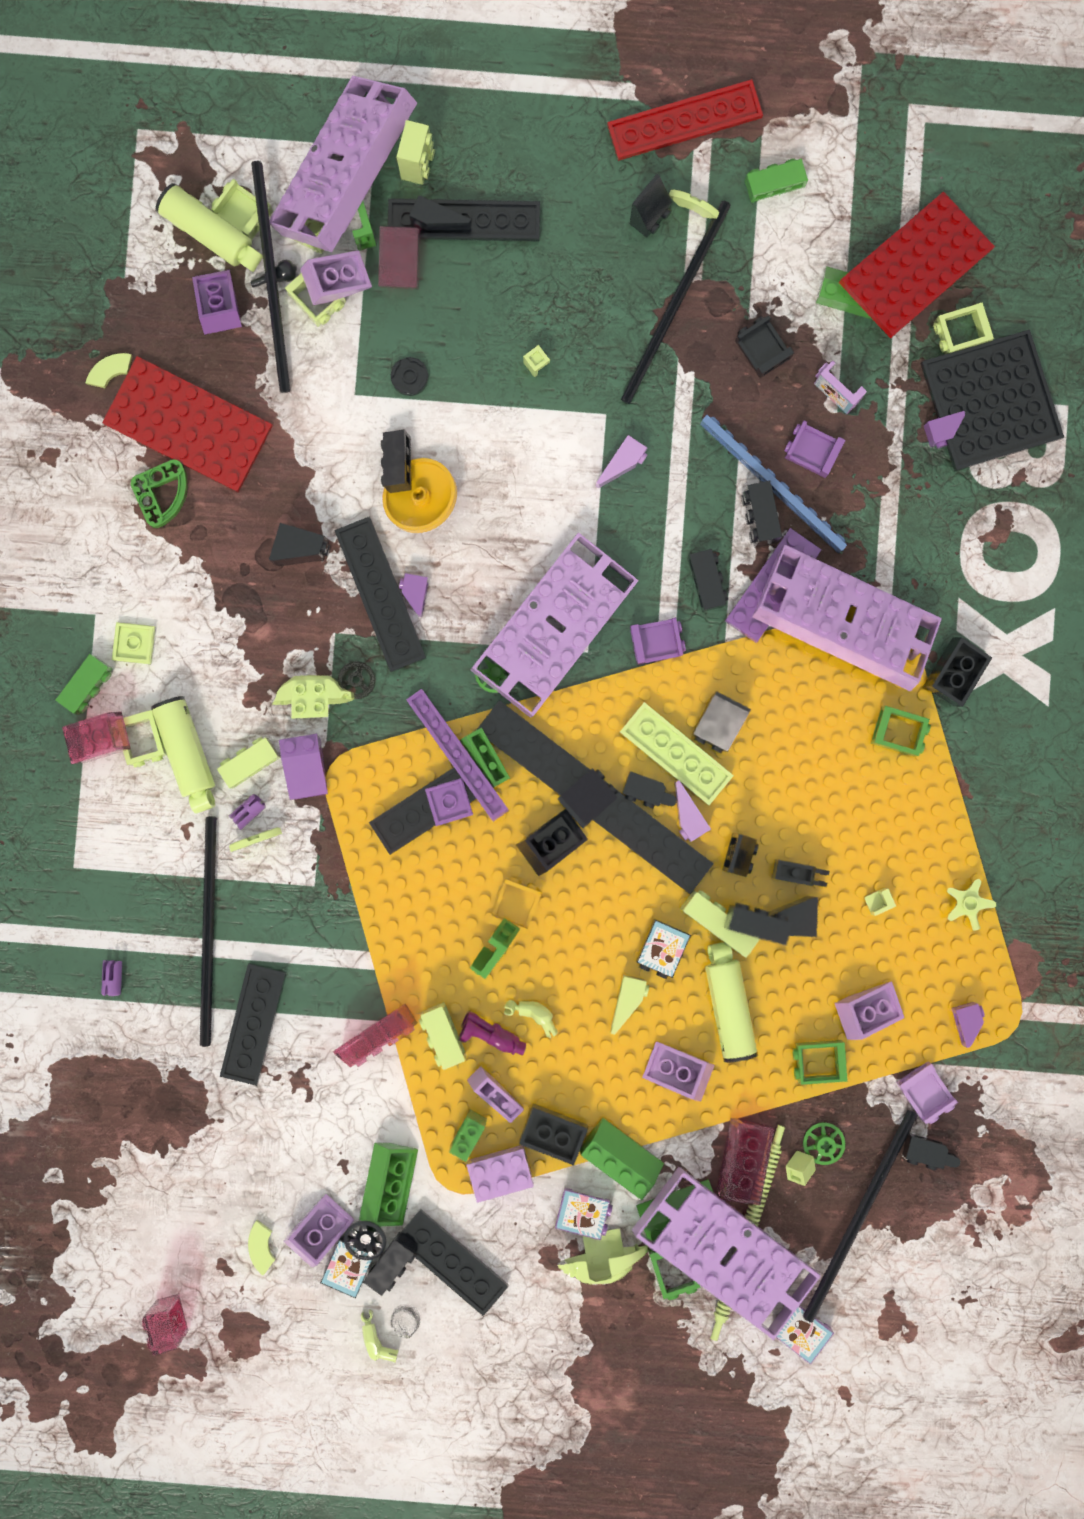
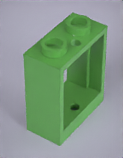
[871,706,931,757]
[792,1040,848,1085]
[449,1109,487,1162]
[648,1249,701,1300]

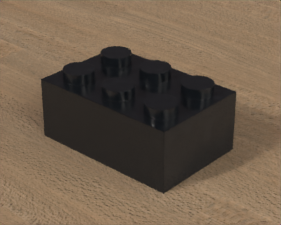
[741,480,782,548]
[923,637,992,707]
[724,902,793,946]
[519,1103,588,1166]

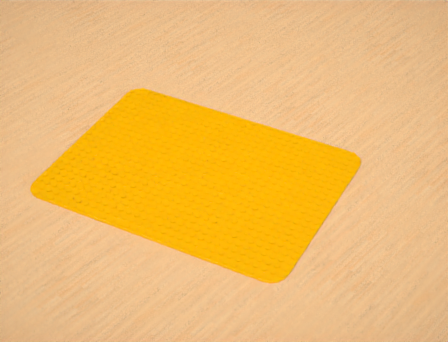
[326,606,1022,1195]

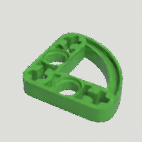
[131,460,188,528]

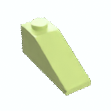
[610,975,649,1035]

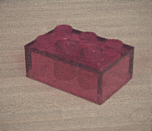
[378,226,420,290]
[62,712,131,764]
[142,1294,188,1356]

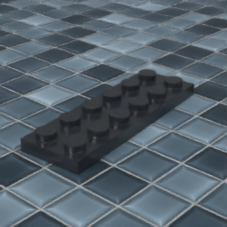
[369,768,477,855]
[219,963,286,1086]
[401,1209,509,1316]

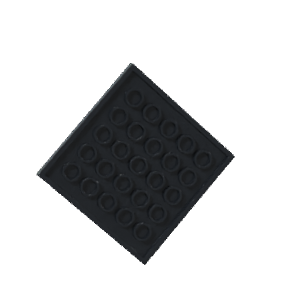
[920,329,1065,471]

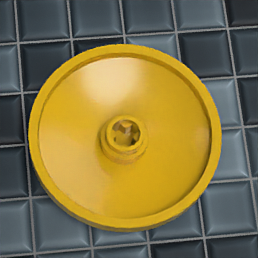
[382,458,457,533]

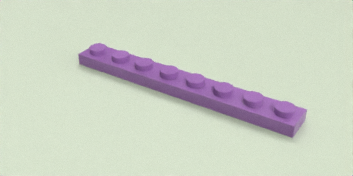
[406,689,509,822]

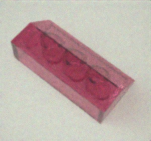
[333,1004,418,1068]
[716,1118,775,1205]

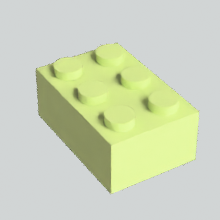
[397,120,435,185]
[419,1002,467,1070]

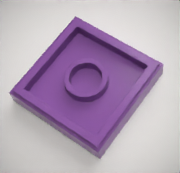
[425,778,473,826]

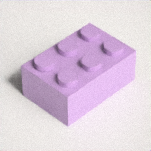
[467,1145,534,1203]

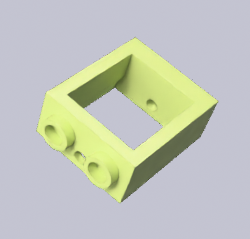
[285,273,346,327]
[934,303,994,354]
[115,710,167,768]

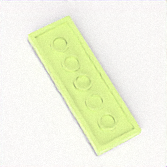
[620,702,734,805]

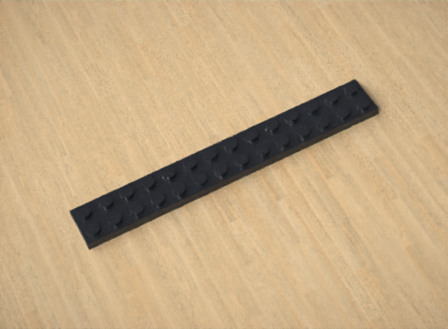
[477,700,713,894]

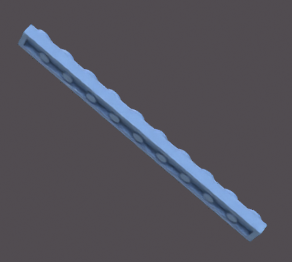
[700,415,847,554]

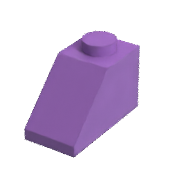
[924,411,965,449]
[399,573,429,617]
[951,1002,985,1048]

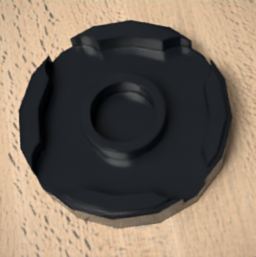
[390,357,429,396]

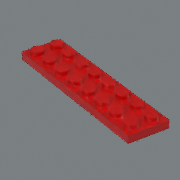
[607,79,763,161]

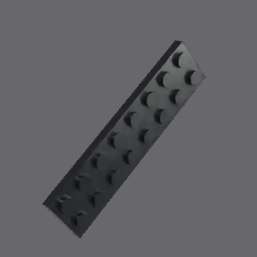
[388,199,540,241]
[334,516,426,672]

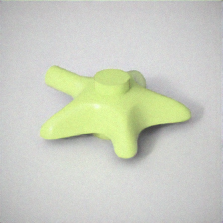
[947,879,996,931]

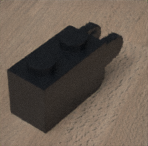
[622,771,677,809]
[772,859,830,887]
[902,1133,961,1170]

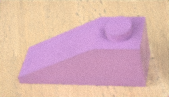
[596,435,647,488]
[675,780,711,842]
[467,1066,524,1123]

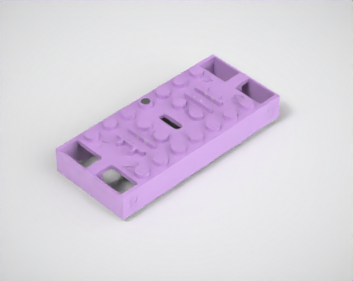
[269,75,417,252]
[470,532,639,718]
[752,545,942,691]
[632,1167,821,1340]

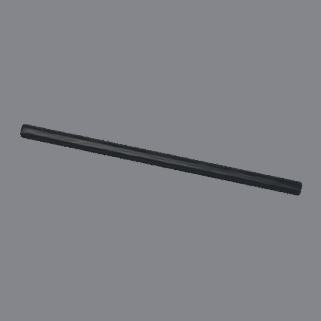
[251,161,291,393]
[621,200,731,404]
[200,816,217,1047]
[803,1110,918,1323]

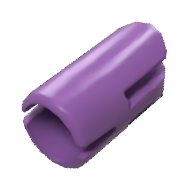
[229,794,266,830]
[101,960,122,996]

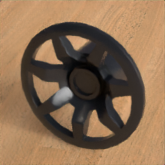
[344,1221,386,1260]

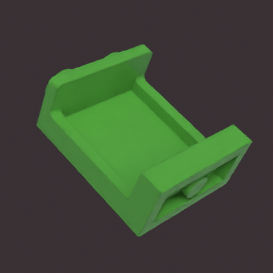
[352,201,376,251]
[470,918,520,979]

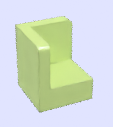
[523,345,550,377]
[864,888,896,916]
[786,1151,816,1186]

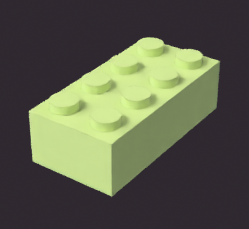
[680,890,760,958]

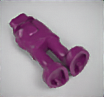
[458,1011,526,1056]

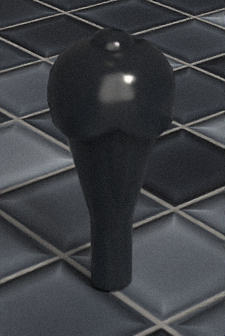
[250,259,297,288]

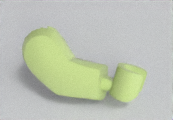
[504,1000,558,1038]
[361,1309,399,1363]

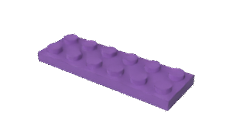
[725,528,821,643]

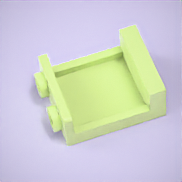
[211,179,273,240]

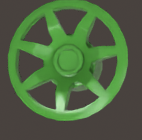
[475,656,509,693]
[803,1122,845,1165]

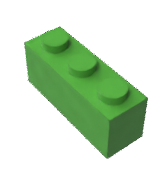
[745,158,808,202]
[55,654,113,715]
[459,727,510,788]

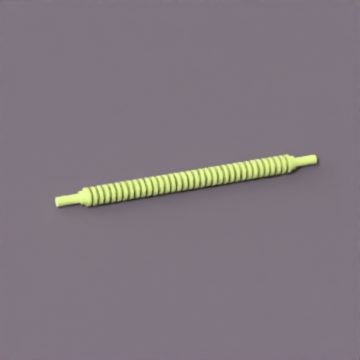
[710,1124,785,1341]

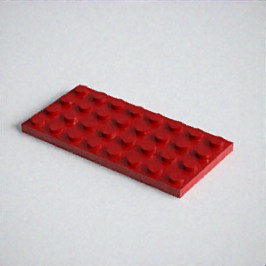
[839,192,995,339]
[102,356,273,493]

